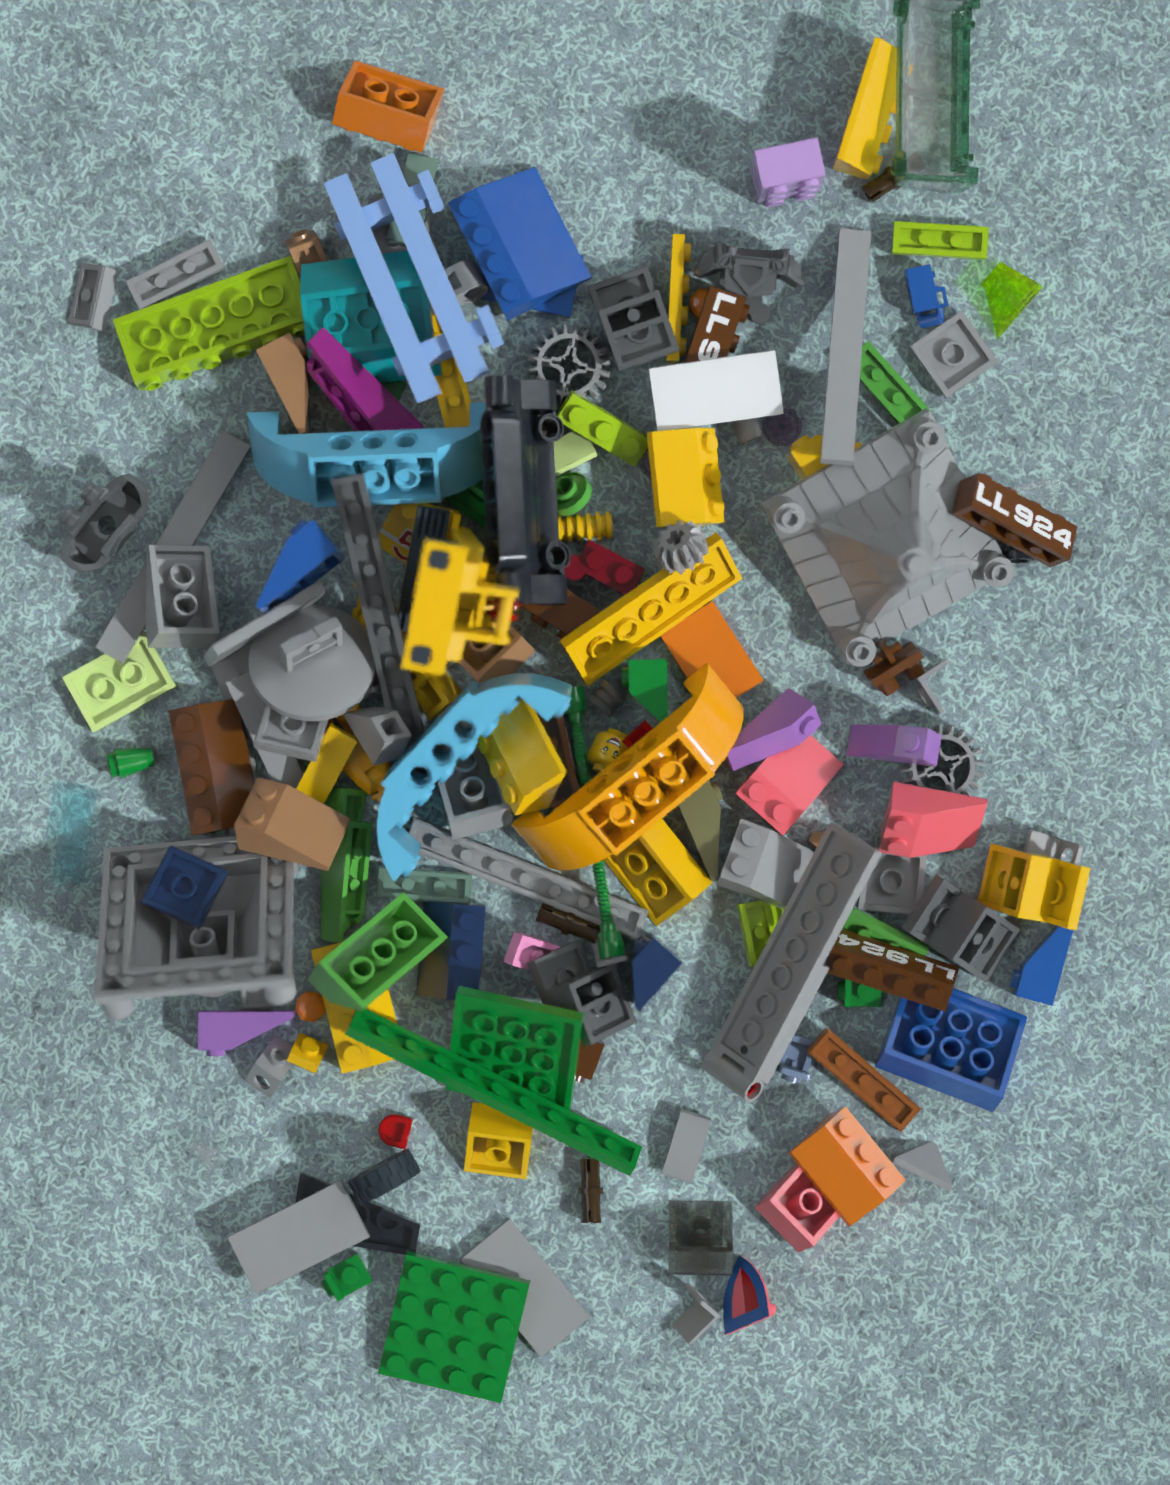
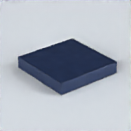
[141,845,228,930]

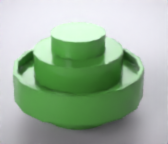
[556,471,592,516]

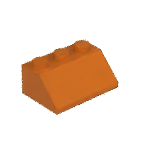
[332,60,445,153]
[788,1106,906,1227]

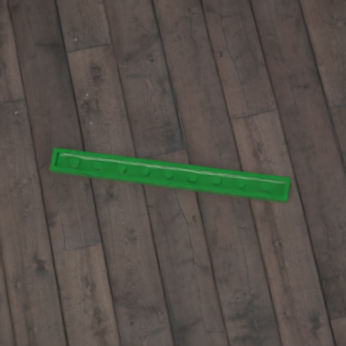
[345,1009,642,1176]

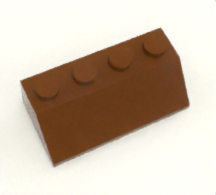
[168,699,255,835]

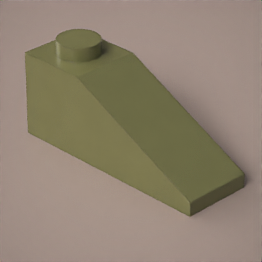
[678,780,723,880]

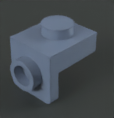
[776,1034,814,1084]

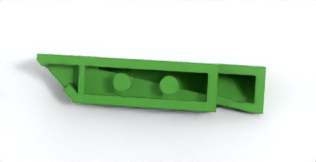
[321,787,373,943]

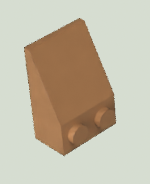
[256,332,310,434]
[458,624,535,684]
[234,777,350,871]

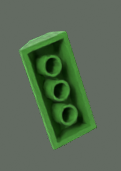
[308,892,448,1012]

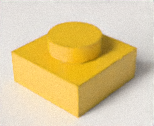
[287,1033,329,1074]

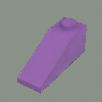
[725,688,822,771]
[846,724,942,767]
[198,1010,296,1056]

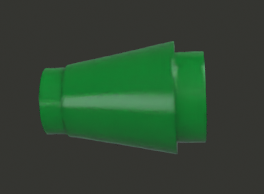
[106,747,155,779]

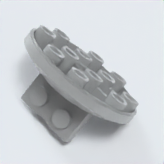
[249,604,376,721]

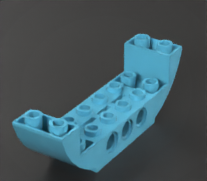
[247,403,486,508]
[377,674,572,881]

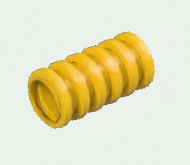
[558,511,613,542]

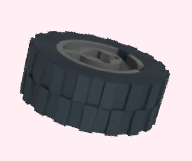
[348,1148,421,1205]

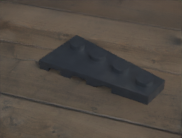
[295,1172,421,1255]

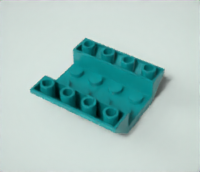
[300,250,443,391]

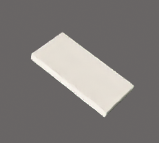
[649,350,784,431]

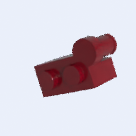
[564,539,645,596]

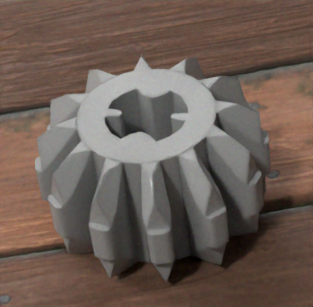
[653,520,709,575]

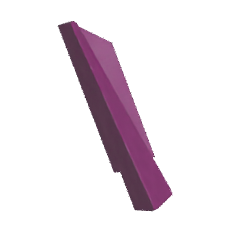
[306,328,426,432]

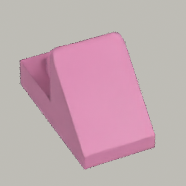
[503,932,560,970]

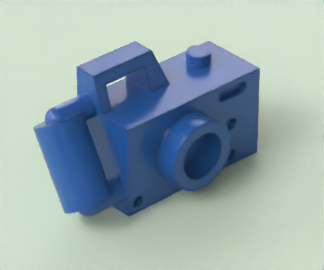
[904,264,949,329]

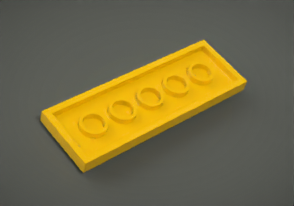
[559,532,743,686]

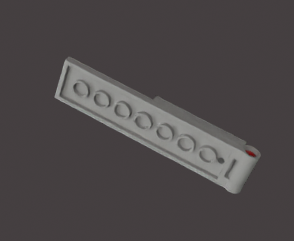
[702,822,882,1102]

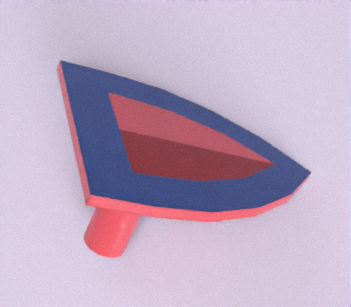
[723,1255,776,1335]

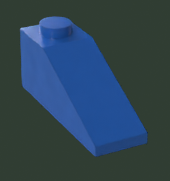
[1009,925,1073,1006]

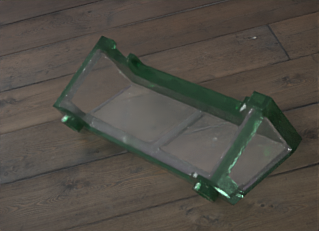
[891,0,980,194]

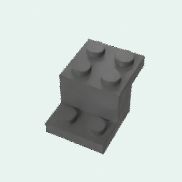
[588,266,679,372]
[902,875,1020,982]
[527,940,637,1046]

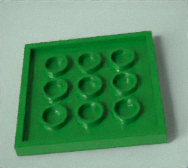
[446,986,584,1111]
[378,1251,531,1403]

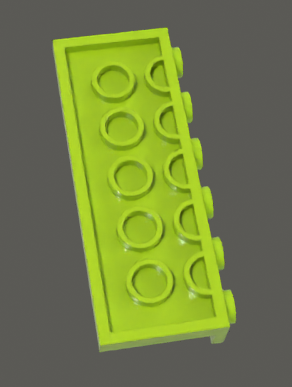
[113,255,305,391]

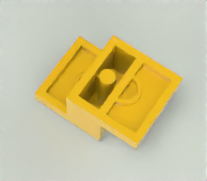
[978,843,1091,930]

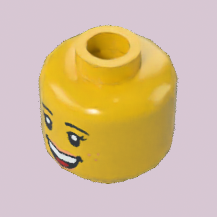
[587,728,628,774]

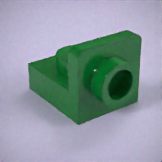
[837,978,882,1007]
[321,1253,373,1302]

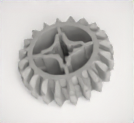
[526,324,611,409]
[899,724,985,796]

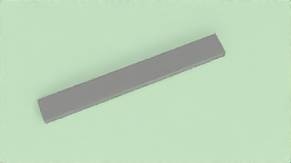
[820,228,871,466]
[95,430,251,664]
[408,818,649,940]

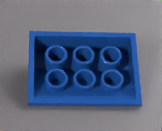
[448,167,592,321]
[256,519,346,613]
[875,988,1027,1112]

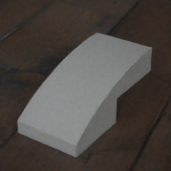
[661,1109,711,1183]

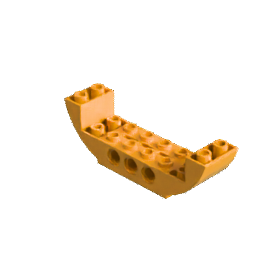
[511,663,744,870]

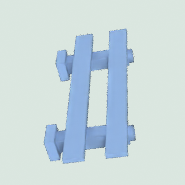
[324,153,504,403]

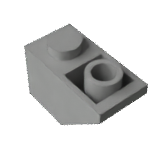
[344,706,412,765]

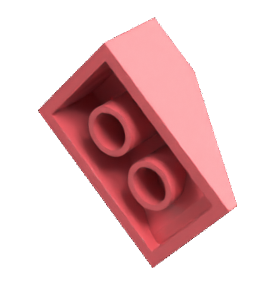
[734,735,844,835]
[879,782,988,858]
[754,1163,839,1253]

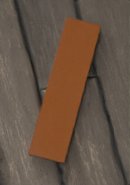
[805,1027,921,1132]

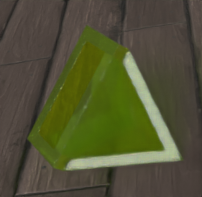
[980,261,1043,340]

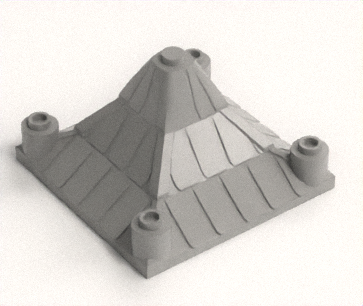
[760,408,1014,667]
[94,836,299,1020]

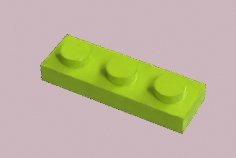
[891,221,989,260]
[556,390,648,467]

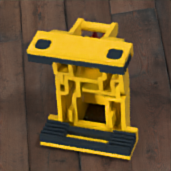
[397,503,521,675]

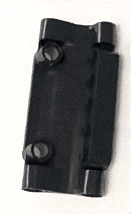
[480,375,571,606]

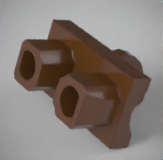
[863,640,925,696]

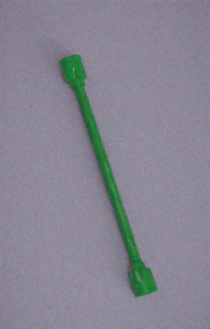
[563,686,625,959]

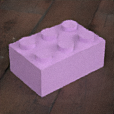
[750,137,826,208]

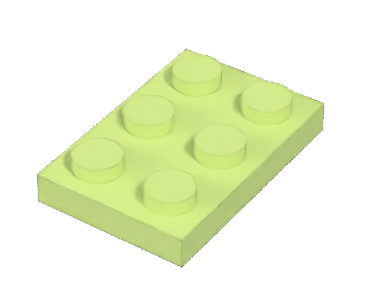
[62,631,177,733]

